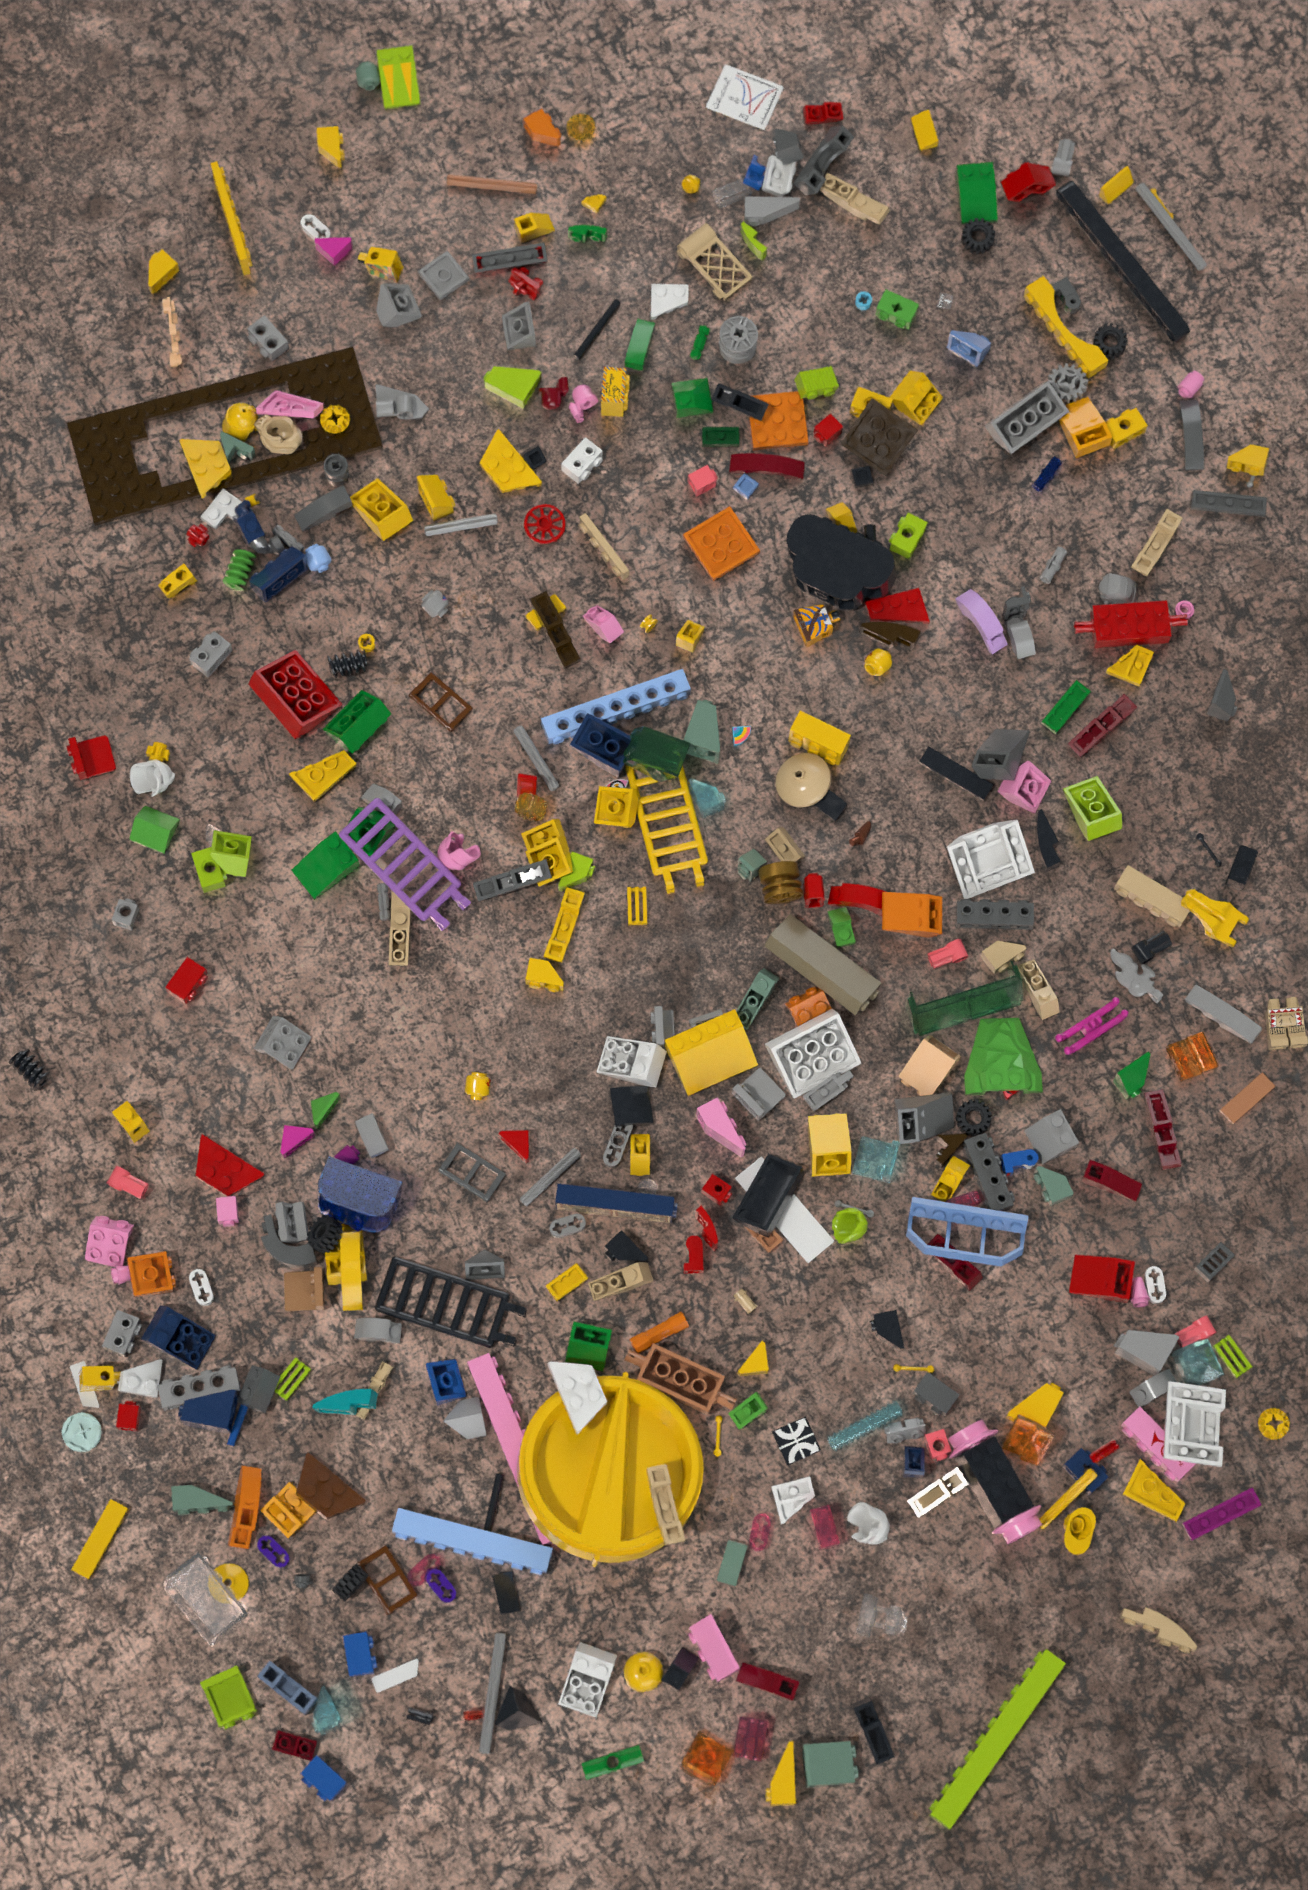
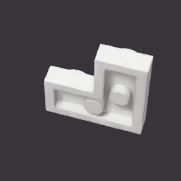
[201,489,253,530]

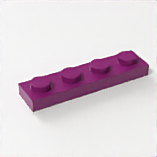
[1182,1487,1262,1541]

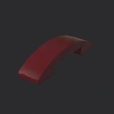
[729,453,805,481]

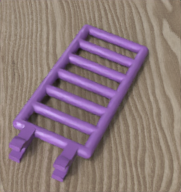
[339,798,471,931]

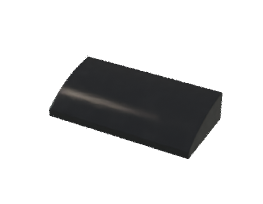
[732,1154,804,1238]

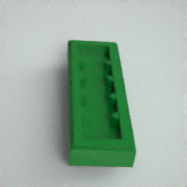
[1041,680,1091,734]

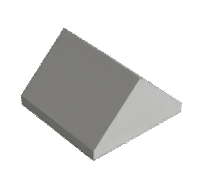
[502,301,536,350]

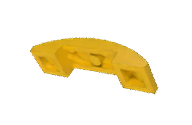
[544,887,585,963]
[340,1231,363,1311]

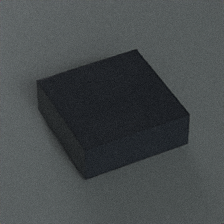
[851,466,873,488]

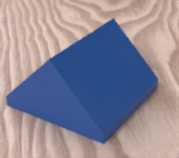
[426,1359,467,1406]

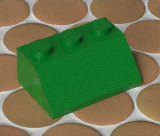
[323,690,392,754]

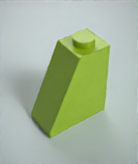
[483,366,542,409]

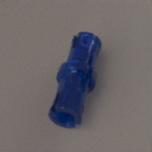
[1032,456,1062,492]

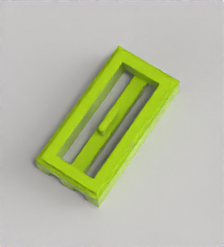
[1212,1335,1252,1379]
[274,1357,311,1401]

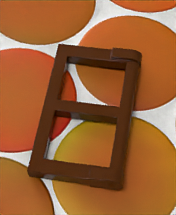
[408,672,473,732]
[357,1545,418,1615]

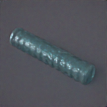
[827,1400,903,1452]

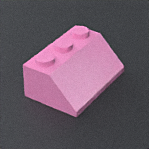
[688,1614,740,1683]

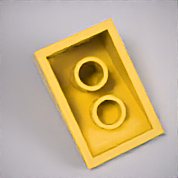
[350,478,413,541]
[765,1741,796,1806]

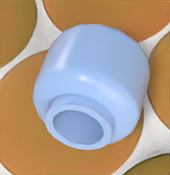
[304,544,332,573]

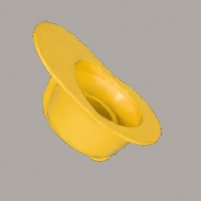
[1063,1507,1096,1555]

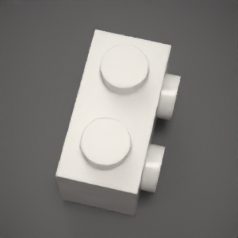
[561,437,603,484]

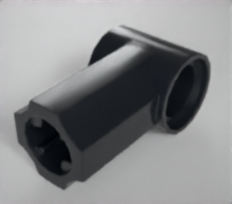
[1131,931,1172,965]

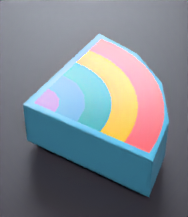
[732,726,751,747]

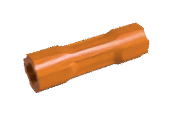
[629,1312,689,1354]

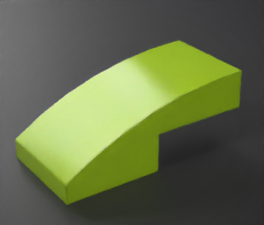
[740,222,767,260]

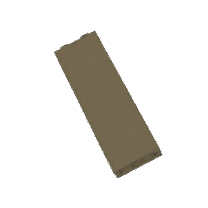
[764,914,881,1015]

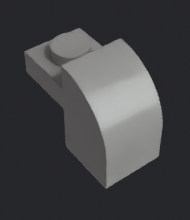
[1004,617,1036,659]
[354,1318,402,1344]
[1129,1369,1176,1408]

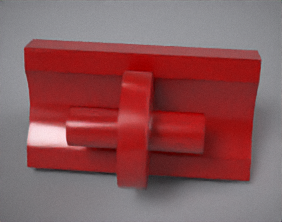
[508,266,543,301]

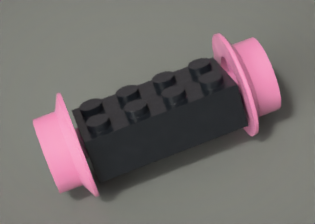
[949,1420,1042,1544]

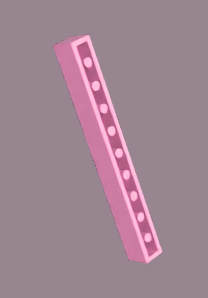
[467,1353,552,1546]

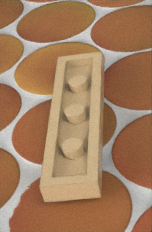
[579,513,629,580]

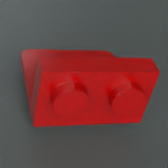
[66,735,116,780]

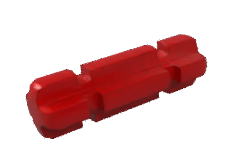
[1089,1440,1119,1463]

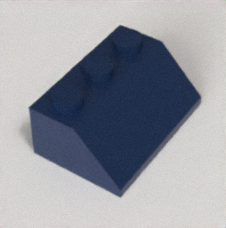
[249,546,308,603]

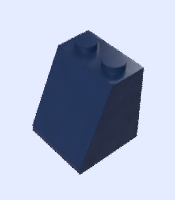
[178,1389,239,1434]

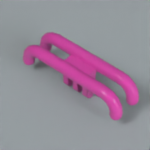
[1055,997,1129,1055]

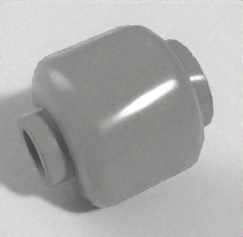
[421,590,449,617]

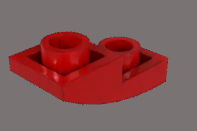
[803,102,844,125]

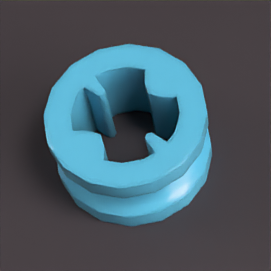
[855,291,872,310]

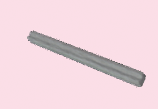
[1136,183,1207,271]
[479,1633,506,1754]

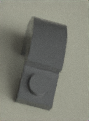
[261,1214,317,1268]

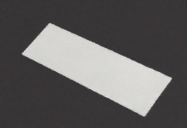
[735,1156,834,1263]

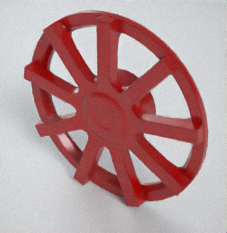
[524,504,566,545]

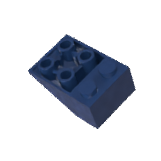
[141,1305,216,1370]

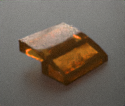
[1165,1032,1219,1082]
[1001,1414,1055,1466]

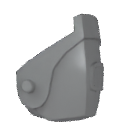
[1098,573,1139,605]

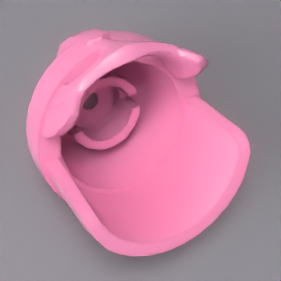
[437,831,481,870]

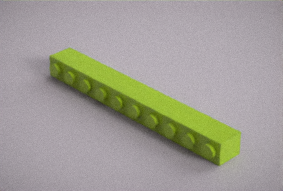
[929,1649,1066,1830]

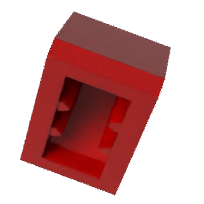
[498,1130,529,1164]

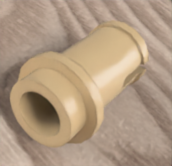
[734,1289,757,1314]

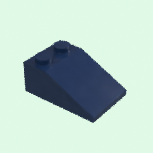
[569,713,638,777]

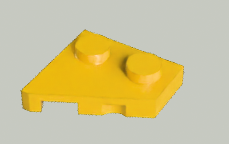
[1106,645,1154,687]

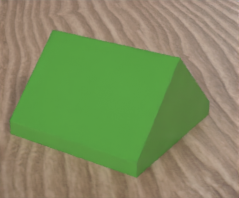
[129,806,180,854]

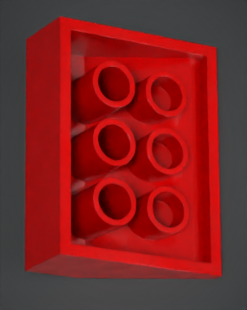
[248,650,343,739]

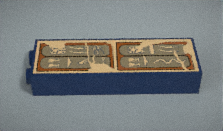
[555,1183,678,1224]

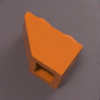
[523,108,562,147]

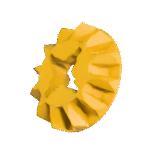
[320,404,350,434]
[1258,1408,1290,1440]

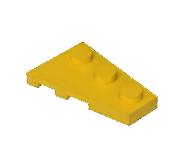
[289,750,357,802]
[1122,1459,1185,1522]

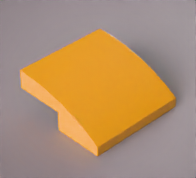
[260,1482,316,1539]

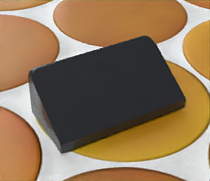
[814,790,847,821]
[492,1572,520,1615]

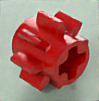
[186,524,210,547]

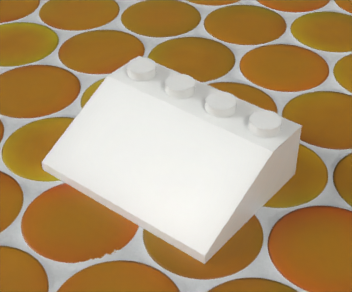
[765,1009,861,1099]

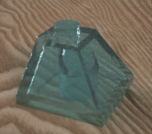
[1172,1339,1224,1386]
[312,1686,344,1736]

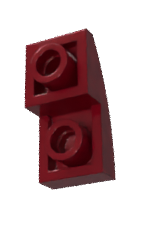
[271,1730,317,1761]

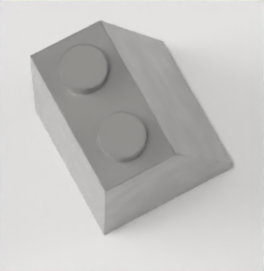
[1114,1330,1179,1376]

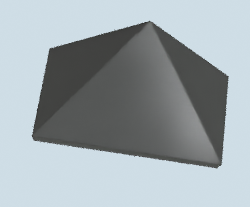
[465,1249,505,1280]

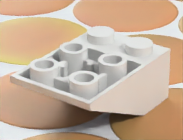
[597,1036,667,1087]
[558,1642,618,1717]

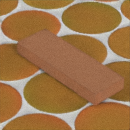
[1220,1072,1275,1125]

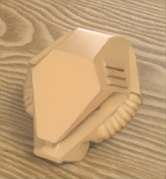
[254,415,303,454]

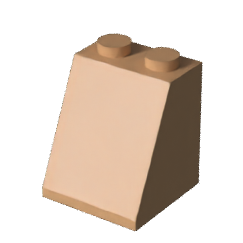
[898,1035,962,1096]

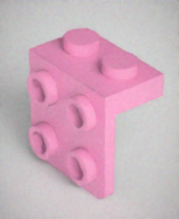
[85,1216,134,1267]

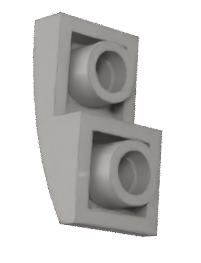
[355,1113,389,1158]

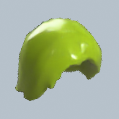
[832,1208,868,1244]

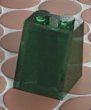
[623,726,690,782]

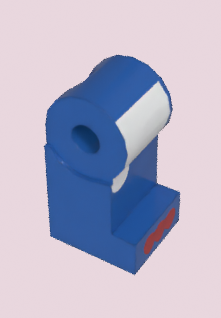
[1000,1149,1038,1176]

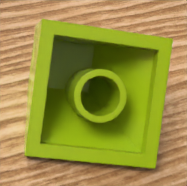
[210,830,252,877]

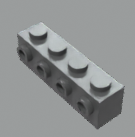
[956,899,1034,930]
[963,1133,1015,1211]

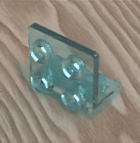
[852,1137,900,1183]

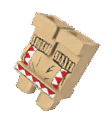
[1265,997,1308,1050]

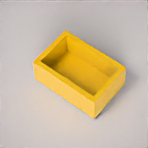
[788,711,851,766]

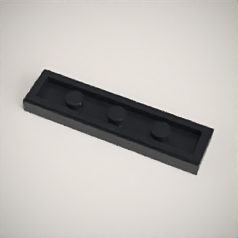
[919,746,994,802]

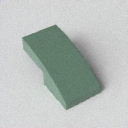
[717,1539,747,1586]

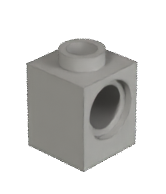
[112,898,139,931]

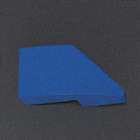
[743,155,766,191]

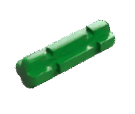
[690,325,710,360]

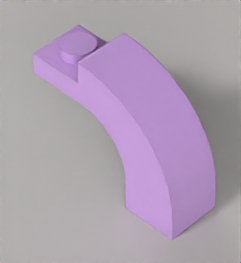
[955,589,1008,654]

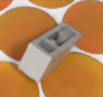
[744,196,800,226]

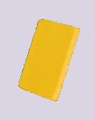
[911,110,939,151]
[1099,166,1134,204]

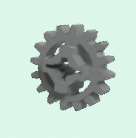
[1048,363,1088,403]

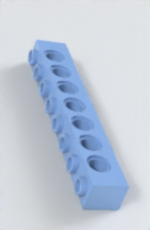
[541,669,691,744]

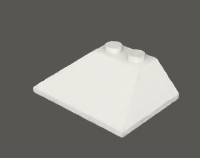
[947,820,1035,899]
[1163,1381,1226,1467]

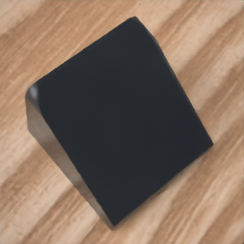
[520,444,547,470]

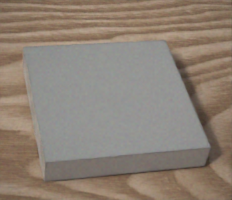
[418,251,469,300]

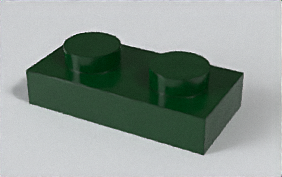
[702,427,739,447]

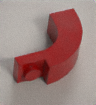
[828,883,886,916]

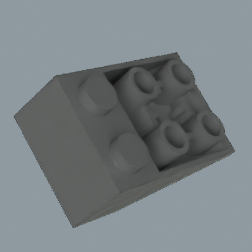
[972,729,1030,780]
[894,1092,954,1144]

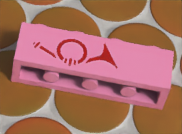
[1121,1407,1196,1482]

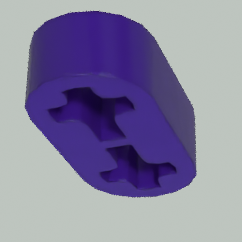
[257,1536,290,1568]
[425,1568,456,1603]

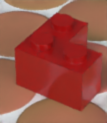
[1000,162,1056,202]

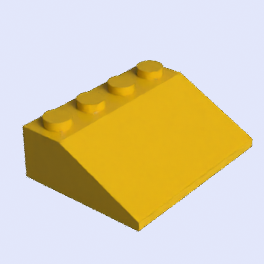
[664,1009,758,1096]

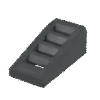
[1194,1242,1235,1283]

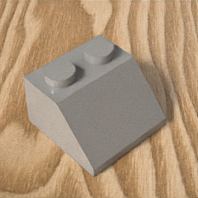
[1024,1109,1079,1165]

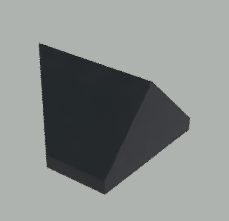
[494,1686,543,1731]

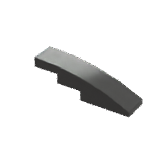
[473,860,552,902]

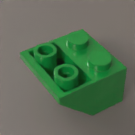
[565,1321,612,1372]

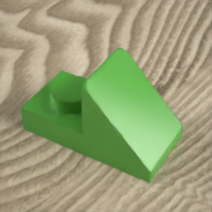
[827,907,856,948]
[728,1392,768,1430]

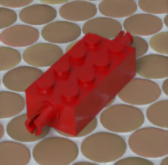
[1074,600,1188,648]

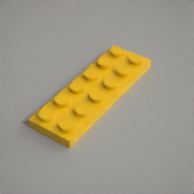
[210,161,252,275]

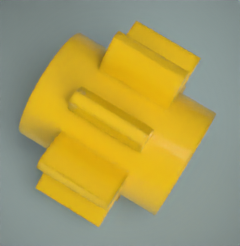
[146,742,170,762]

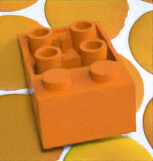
[882,892,942,938]

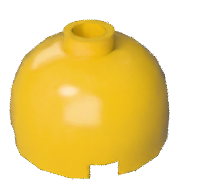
[623,1652,663,1693]

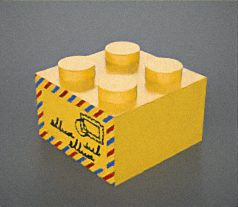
[601,367,630,417]

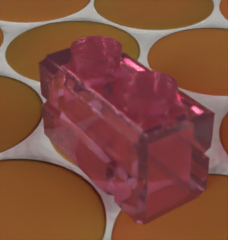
[809,1505,840,1551]
[733,1716,769,1762]

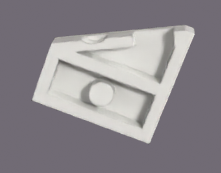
[771,1476,815,1524]

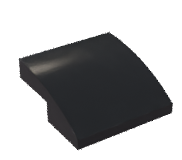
[610,1086,654,1127]

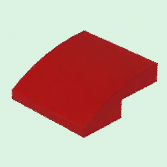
[695,1205,718,1251]

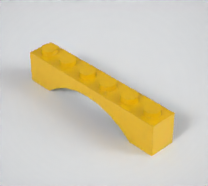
[1024,275,1108,379]

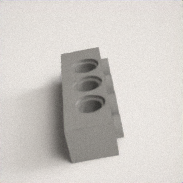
[157,1365,241,1411]

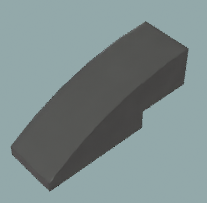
[294,485,352,532]

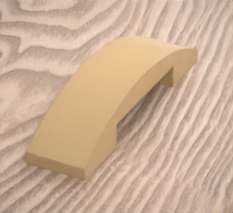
[1131,509,1183,576]
[647,1464,685,1545]

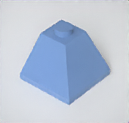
[947,330,991,367]

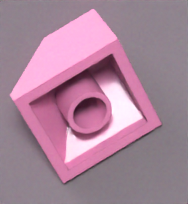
[998,761,1051,813]

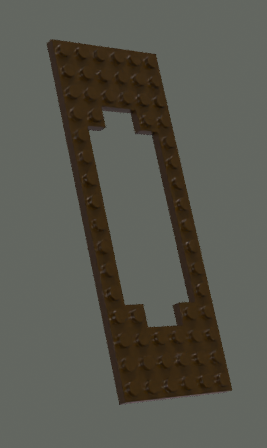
[67,346,383,526]

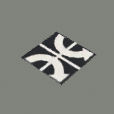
[772,1416,821,1466]

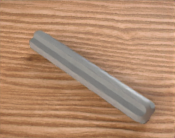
[424,513,498,536]
[514,725,559,791]
[520,1148,581,1206]

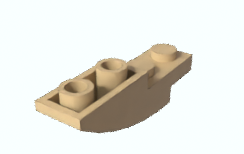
[820,173,890,225]
[389,891,411,966]
[1119,1607,1197,1653]

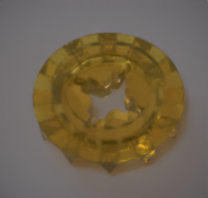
[567,113,596,141]

